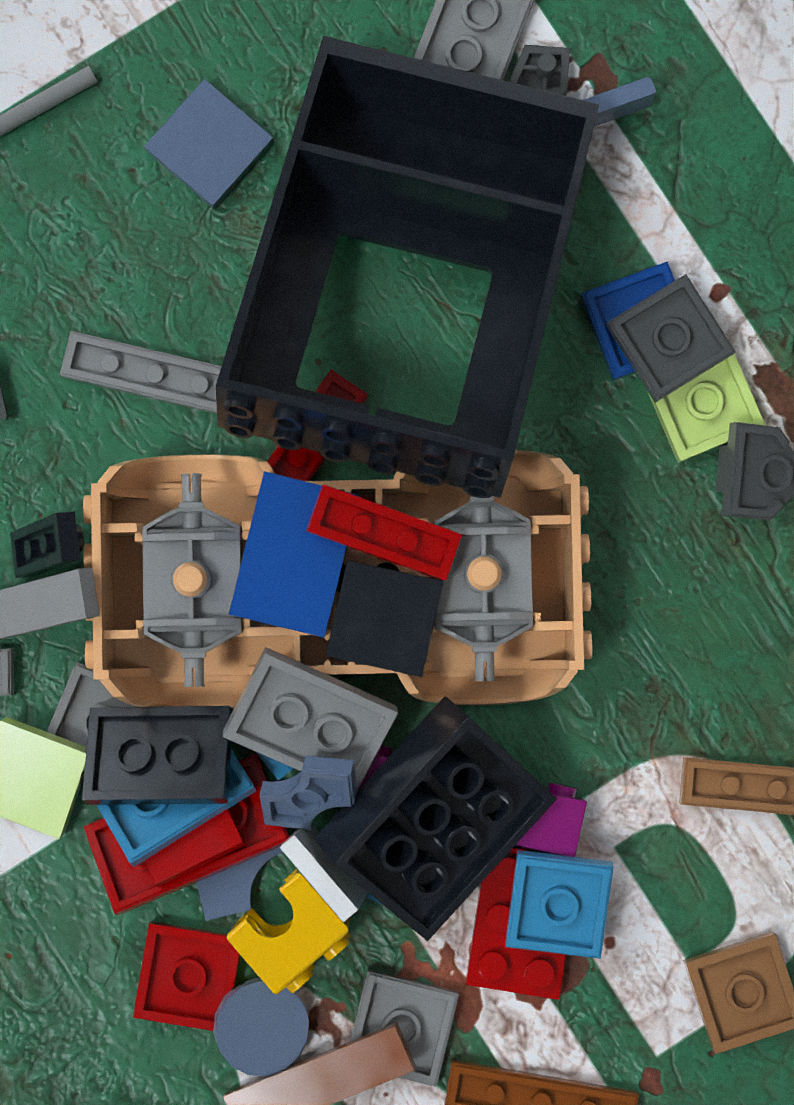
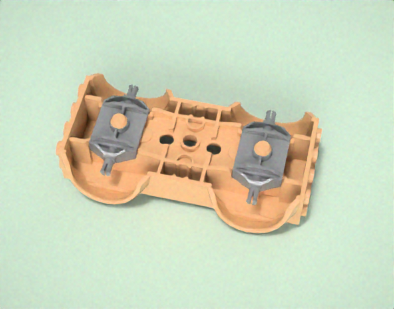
[83,450,592,709]

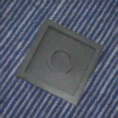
[606,274,736,403]

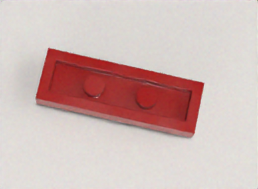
[305,484,462,581]

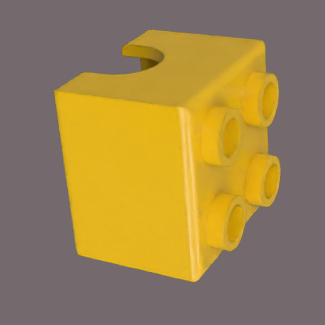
[227,868,351,994]

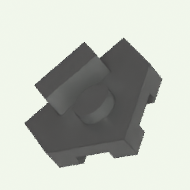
[715,422,794,520]

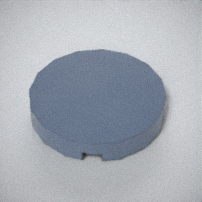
[213,978,309,1076]

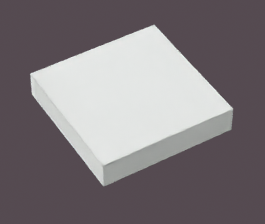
[280,824,368,922]

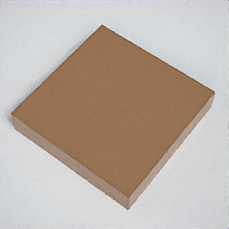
[683,931,794,1054]

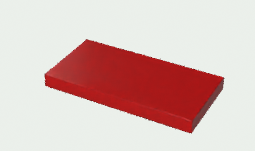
[83,753,290,916]

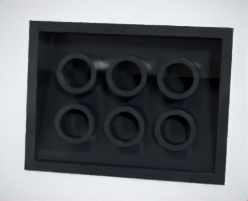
[314,696,557,942]

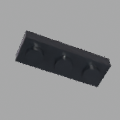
[10,511,84,578]

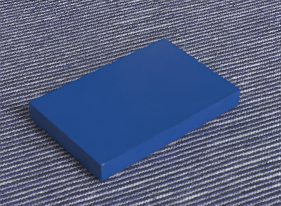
[228,471,359,638]

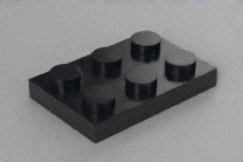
[82,706,233,805]

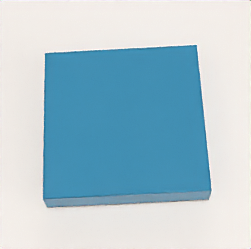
[505,850,614,959]

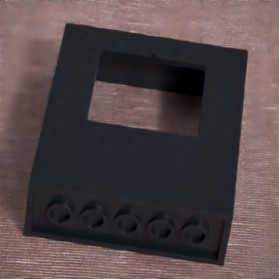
[216,36,599,498]

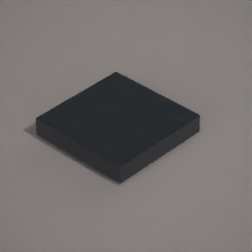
[326,560,444,677]

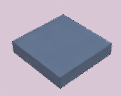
[144,79,274,210]

